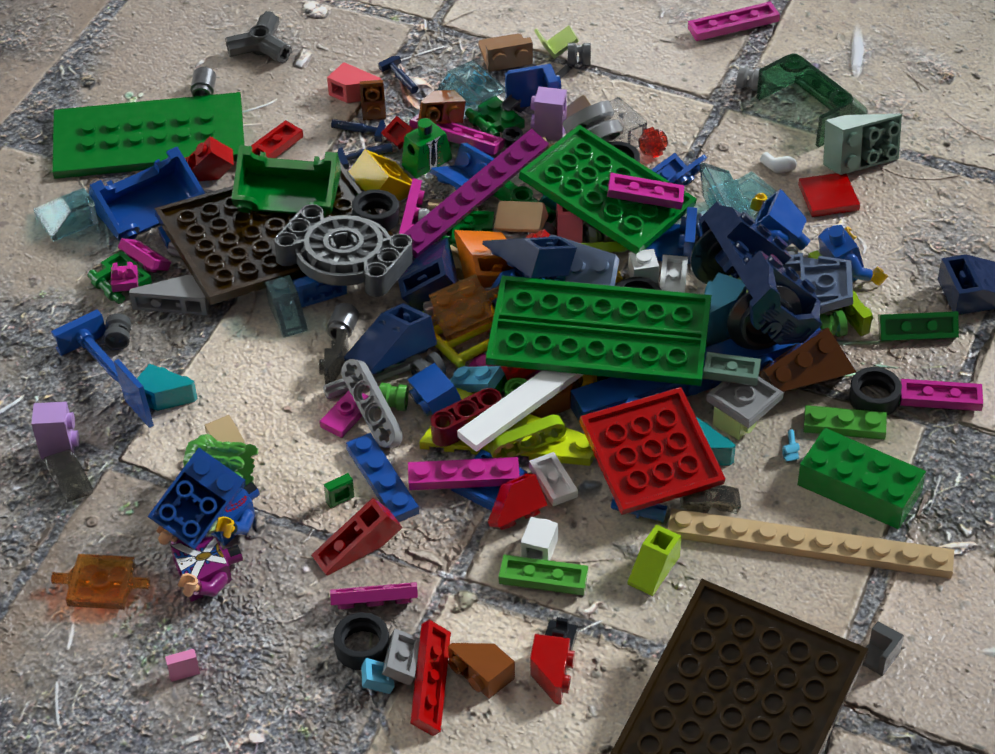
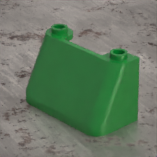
[231,145,341,218]

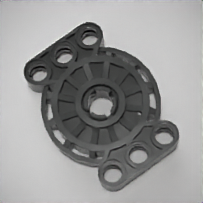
[275,204,412,297]

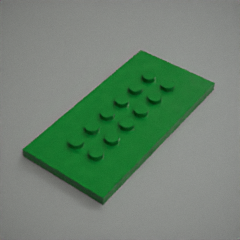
[53,92,245,179]
[486,276,712,386]

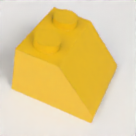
[348,149,412,201]

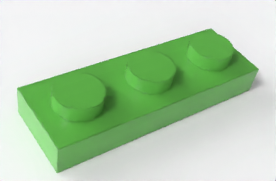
[803,405,887,440]
[499,554,588,596]

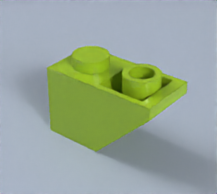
[627,524,682,596]

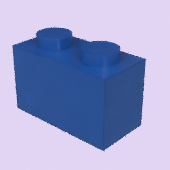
[407,363,462,416]

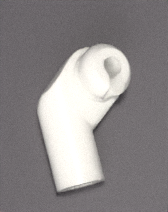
[760,152,797,174]

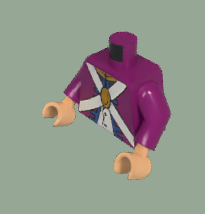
[157,526,243,602]

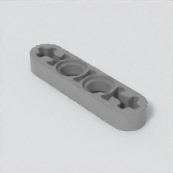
[341,359,403,449]

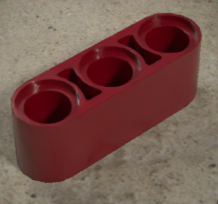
[431,388,501,447]

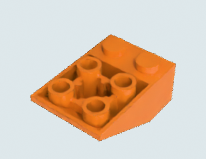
[454,230,513,292]

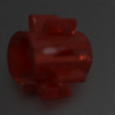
[638,127,668,158]

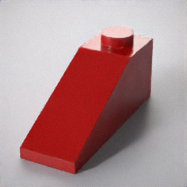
[311,498,403,576]

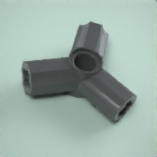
[225,11,292,63]

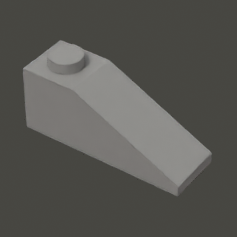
[129,275,210,315]

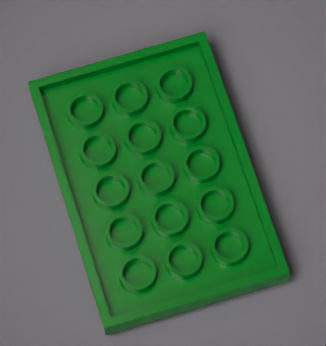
[519,125,697,255]

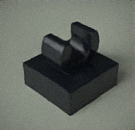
[545,617,578,651]

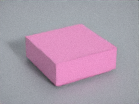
[165,649,200,682]

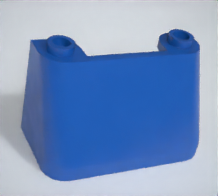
[88,146,205,241]

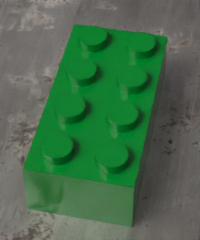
[797,428,926,530]

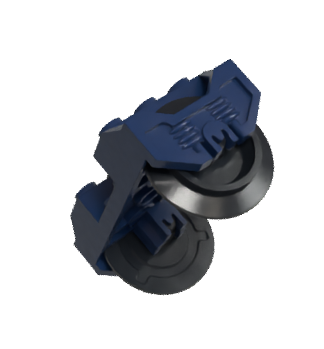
[690,201,822,350]

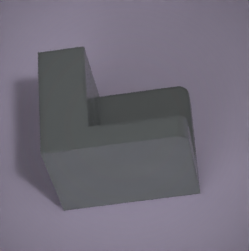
[863,621,904,676]

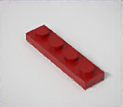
[410,619,451,736]

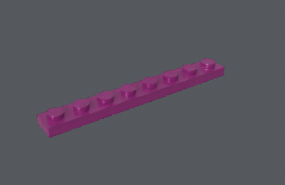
[404,128,549,258]

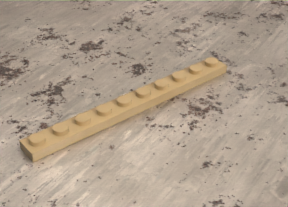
[668,508,955,579]

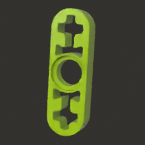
[488,415,566,458]

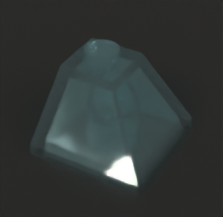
[437,60,505,106]
[33,188,98,241]

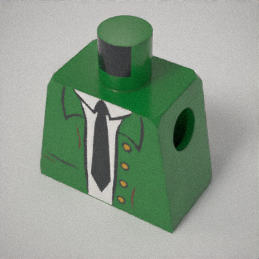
[402,118,452,179]

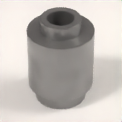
[190,67,216,96]
[327,303,360,342]

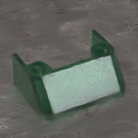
[756,53,868,148]

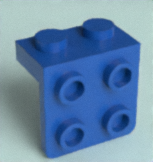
[505,64,561,108]
[651,153,707,188]

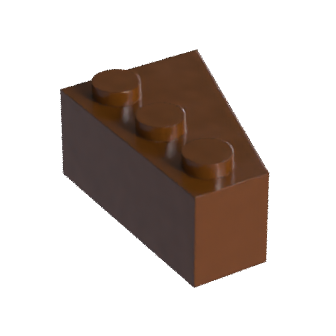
[759,327,856,392]

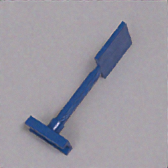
[51,309,154,428]

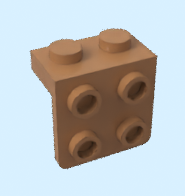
[478,33,533,72]

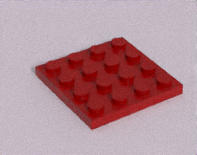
[579,387,726,515]

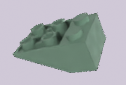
[823,113,902,175]

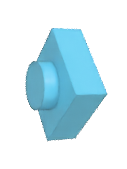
[361,658,395,694]

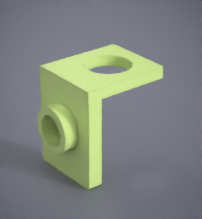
[534,25,579,59]

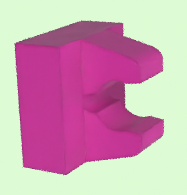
[111,262,138,292]

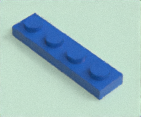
[346,433,419,522]

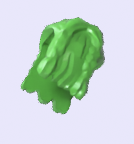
[183,434,259,485]

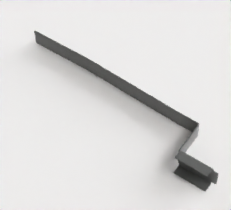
[502,65,572,113]

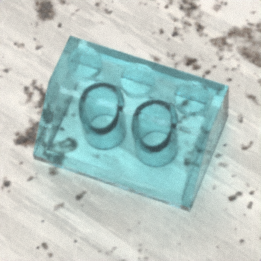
[700,163,757,221]

